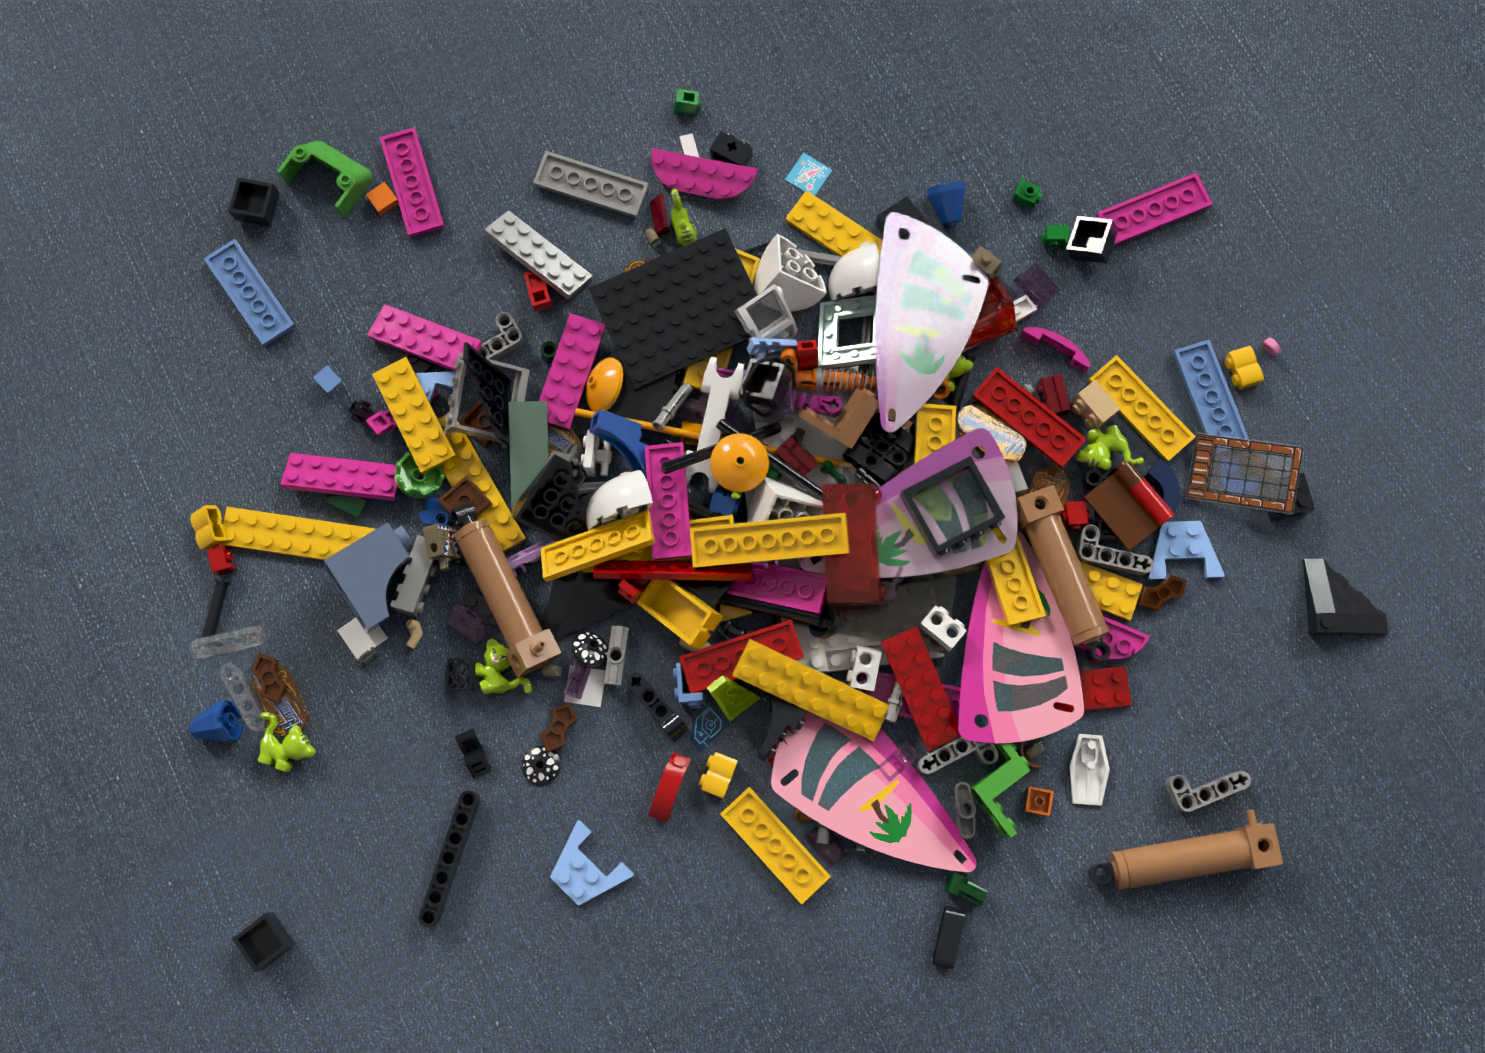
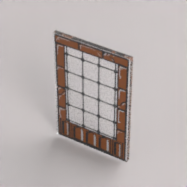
[1185,432,1304,515]

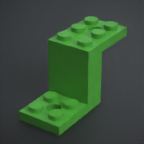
[971,725,1030,838]

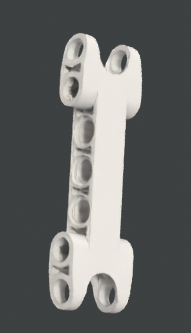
[686,357,744,493]

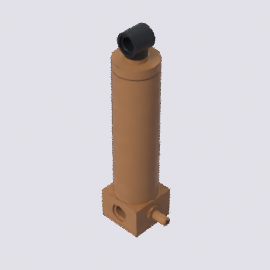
[1016,485,1111,664]
[451,503,561,678]
[1088,809,1283,890]

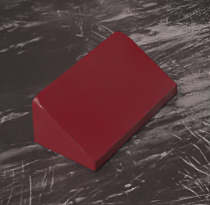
[650,193,669,236]

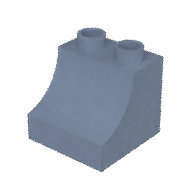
[324,522,414,634]

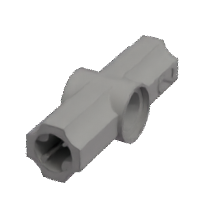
[604,626,629,686]

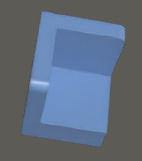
[313,365,342,398]

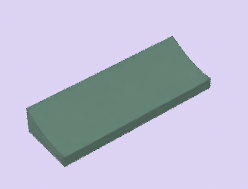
[509,401,549,517]

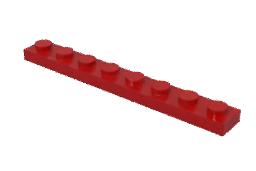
[593,560,752,581]

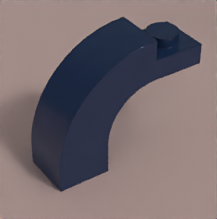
[1144,459,1180,513]

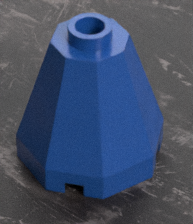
[926,181,965,228]
[189,700,243,741]

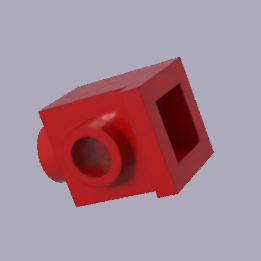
[207,544,237,576]

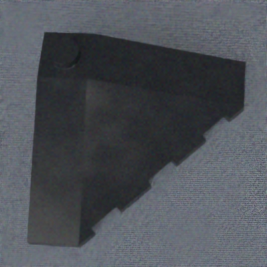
[463,342,511,445]
[512,454,588,541]
[1303,559,1388,636]
[540,570,632,643]

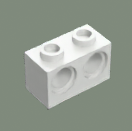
[918,605,967,652]
[847,645,882,691]

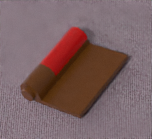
[1083,460,1175,551]

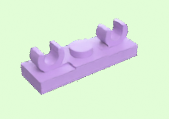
[507,538,558,576]

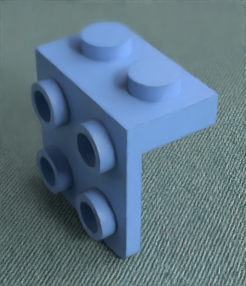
[673,663,707,709]

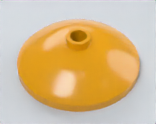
[585,358,623,412]
[710,434,769,492]

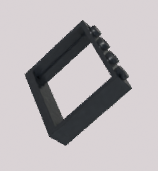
[899,456,1005,557]

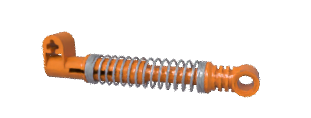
[778,348,950,399]

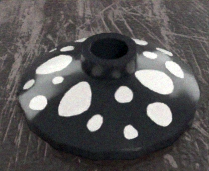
[571,632,608,667]
[522,746,561,785]

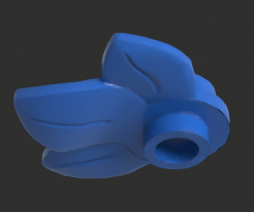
[418,496,452,526]

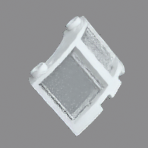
[734,284,798,358]

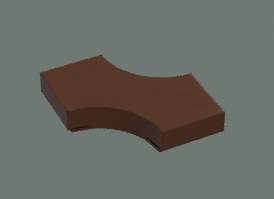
[1138,574,1187,611]
[251,653,288,704]
[540,702,577,753]

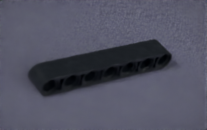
[419,790,480,927]

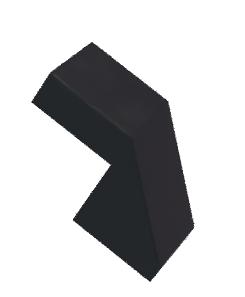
[455,729,491,778]

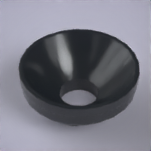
[809,604,841,640]

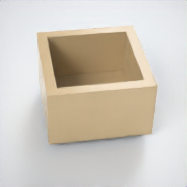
[1071,380,1120,430]

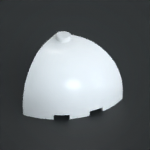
[754,234,827,311]
[828,241,880,301]
[586,470,653,531]
[748,476,827,522]

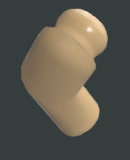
[406,619,423,649]

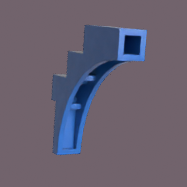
[589,409,650,481]

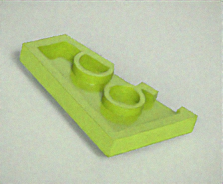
[707,676,761,722]

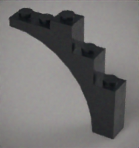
[746,630,806,761]

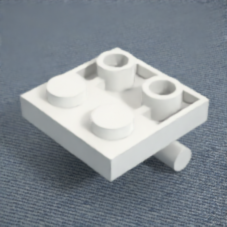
[581,430,612,477]

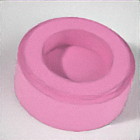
[1263,337,1281,356]

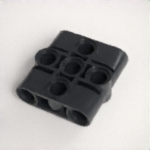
[842,412,915,486]

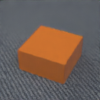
[366,182,399,216]
[1023,786,1054,816]

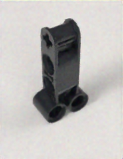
[1082,468,1119,544]
[627,673,689,742]

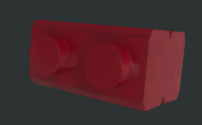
[1036,374,1072,416]
[775,435,818,476]

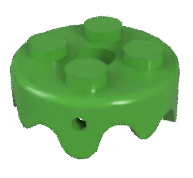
[394,452,445,498]

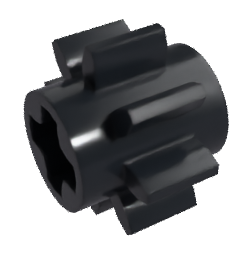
[349,399,373,423]

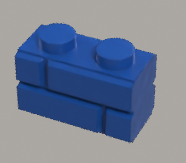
[709,486,742,516]

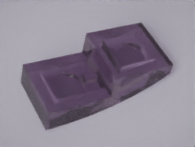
[875,741,919,782]

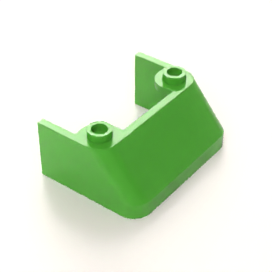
[277,141,373,219]

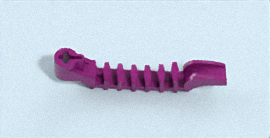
[717,367,842,418]

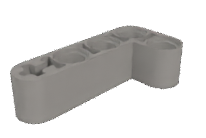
[465,312,524,377]
[1076,525,1154,576]
[917,737,999,775]
[1165,771,1251,812]

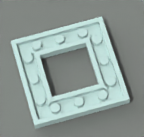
[818,295,876,369]

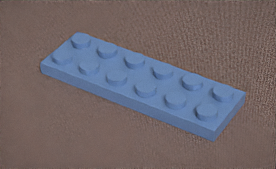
[204,239,296,347]
[1172,340,1250,456]

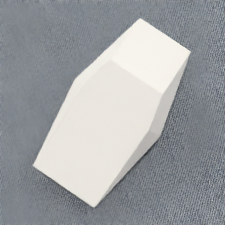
[1069,734,1110,806]

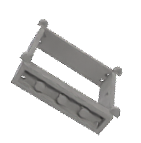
[444,353,530,448]

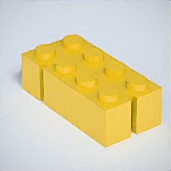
[637,579,723,649]

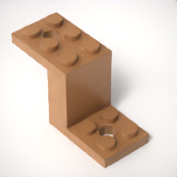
[796,388,913,449]

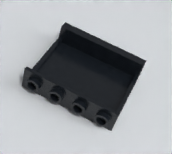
[607,348,682,436]

